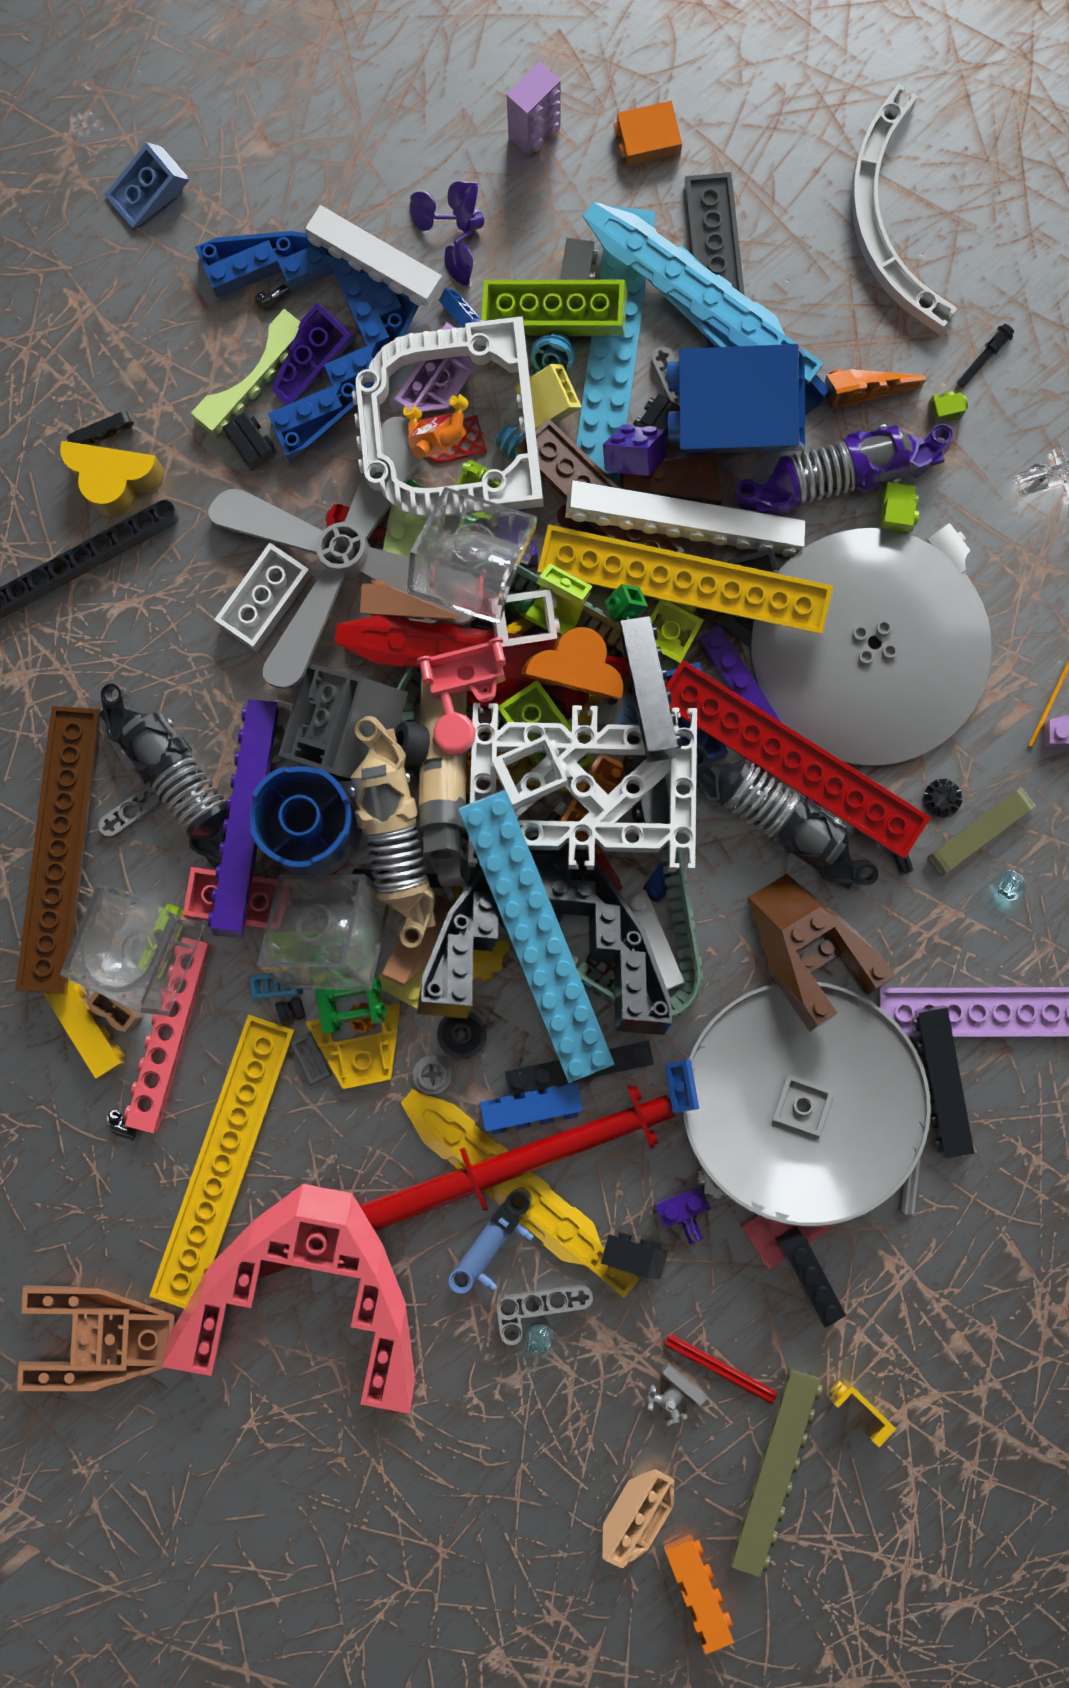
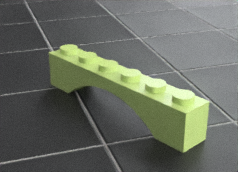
[191,309,300,438]

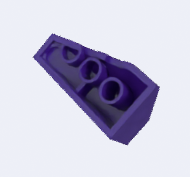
[272,303,357,405]

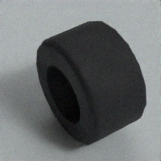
[395,721,430,769]

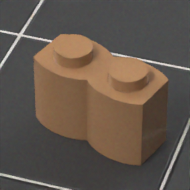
[87,988,143,1032]

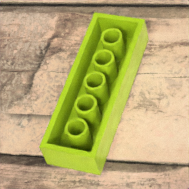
[481,280,627,336]

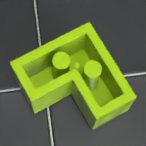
[878,482,919,534]

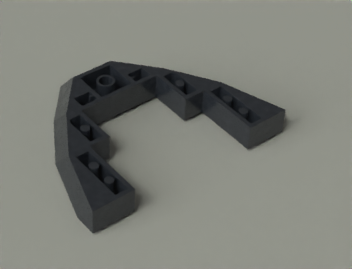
[416,831,672,1035]

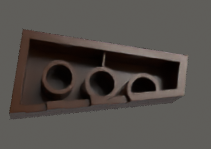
[621,455,722,506]

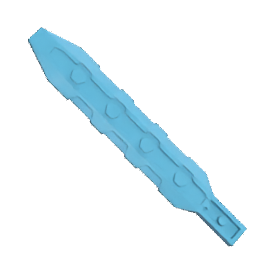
[583,202,824,385]

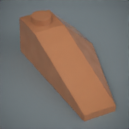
[360,580,460,621]
[382,894,452,986]

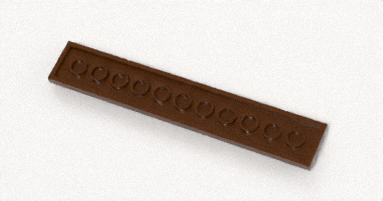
[15,706,101,994]

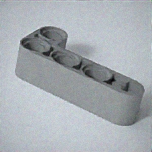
[497,1285,593,1345]

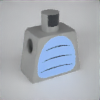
[597,682,638,744]

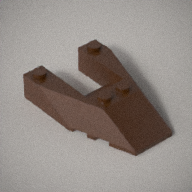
[747,874,895,1032]

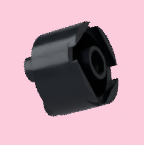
[437,1011,487,1059]

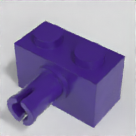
[654,1186,711,1245]

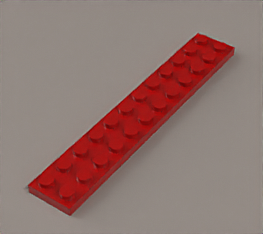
[665,660,931,859]

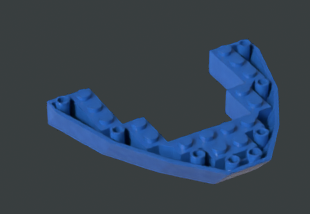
[195,231,419,464]

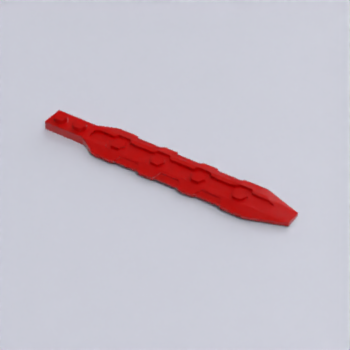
[335,614,627,686]

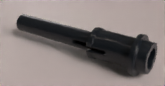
[957,323,1015,388]

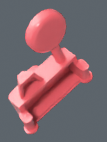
[416,637,506,755]

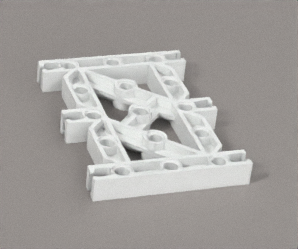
[468,703,697,872]

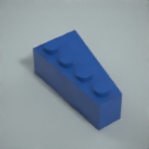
[480,1082,583,1135]

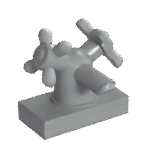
[646,1362,707,1427]

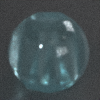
[995,870,1026,901]
[524,1322,555,1352]

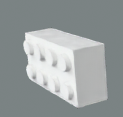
[214,543,312,652]

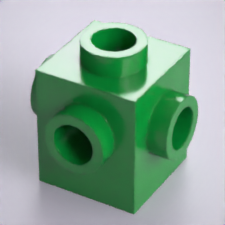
[605,584,648,622]

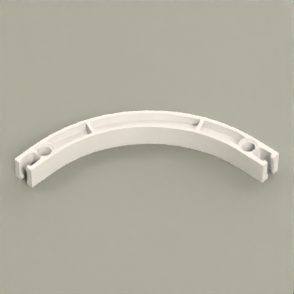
[851,84,957,335]

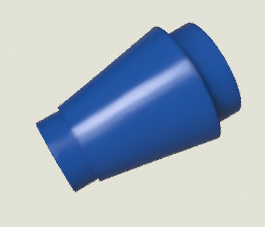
[643,864,670,902]

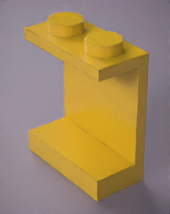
[828,1379,896,1447]

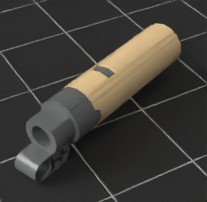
[418,677,470,888]

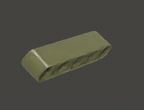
[928,787,1036,876]

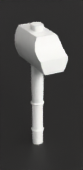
[926,523,970,573]

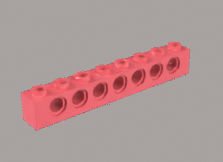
[124,936,212,1133]

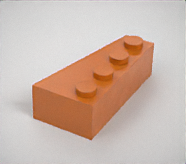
[664,1534,734,1655]

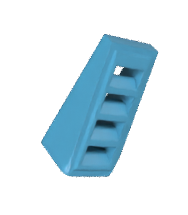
[249,970,303,1000]

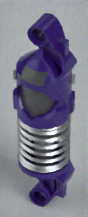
[736,424,953,515]

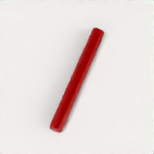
[664,1334,777,1404]

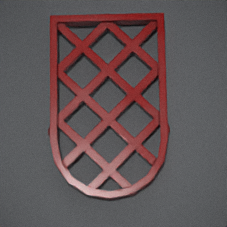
[428,415,487,463]

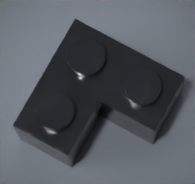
[601,1231,668,1279]

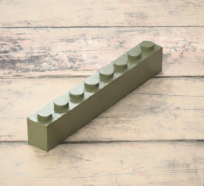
[729,1368,822,1577]

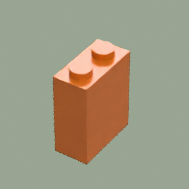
[613,101,682,166]

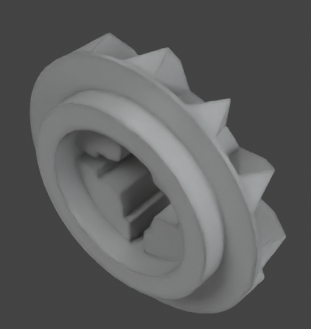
[413,1055,452,1095]

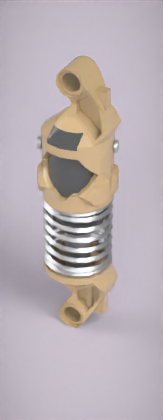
[349,716,436,948]

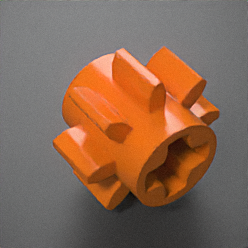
[350,1003,376,1033]

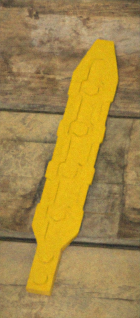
[401,1089,640,1298]

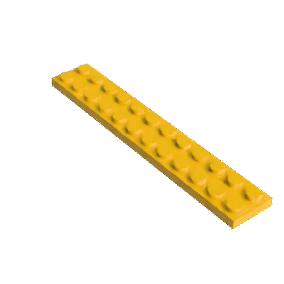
[538,524,834,634]
[149,1014,295,1309]

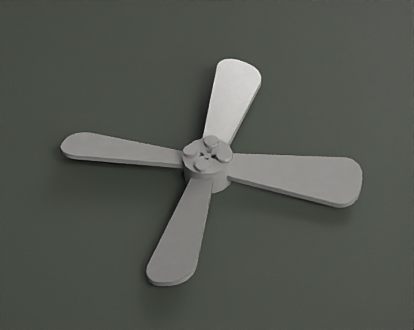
[208,417,485,689]

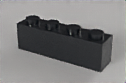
[623,755,677,850]
[775,1226,846,1328]

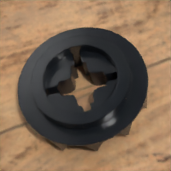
[924,778,963,817]

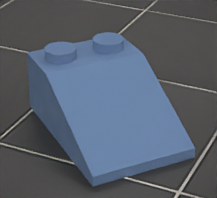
[105,142,190,229]

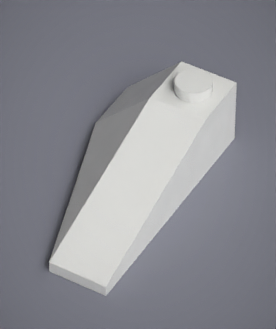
[624,890,685,990]

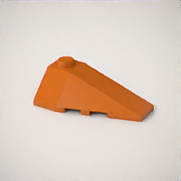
[824,369,926,409]

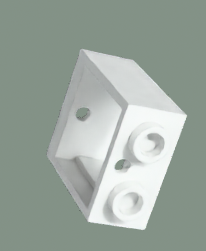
[489,589,560,647]
[492,735,570,809]

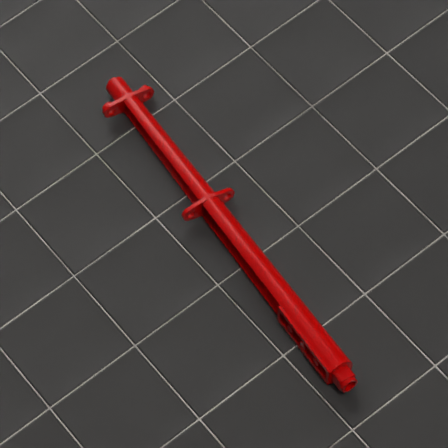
[204,1085,676,1279]

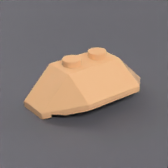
[602,1469,675,1569]

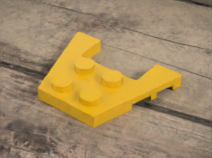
[306,1003,401,1089]

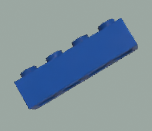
[439,288,482,328]

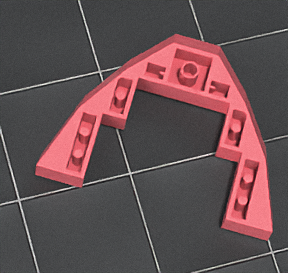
[162,1184,415,1414]

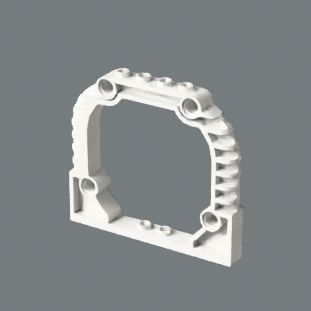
[352,316,544,517]

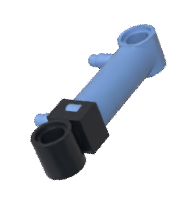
[449,1188,533,1294]

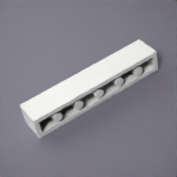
[305,205,443,308]

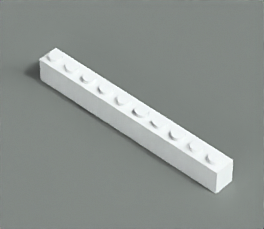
[565,481,805,557]

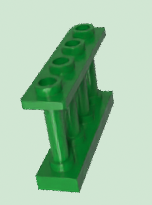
[305,926,387,1034]

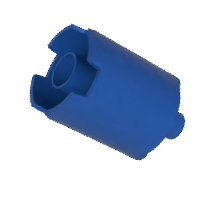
[250,766,362,879]

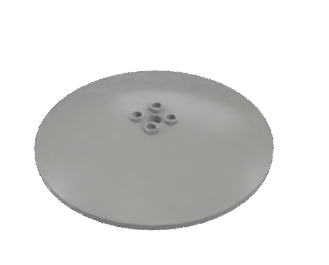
[751,528,992,766]
[682,982,931,1227]

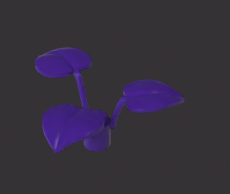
[410,181,484,285]

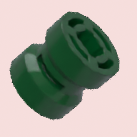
[505,590,535,620]

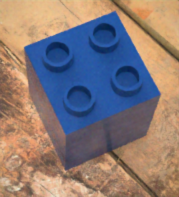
[667,344,805,455]

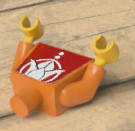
[403,394,468,459]

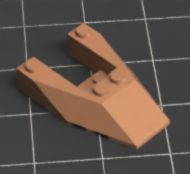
[17,1285,174,1391]

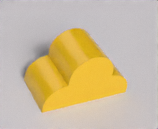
[60,441,164,517]

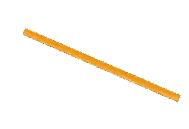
[1028,659,1069,747]

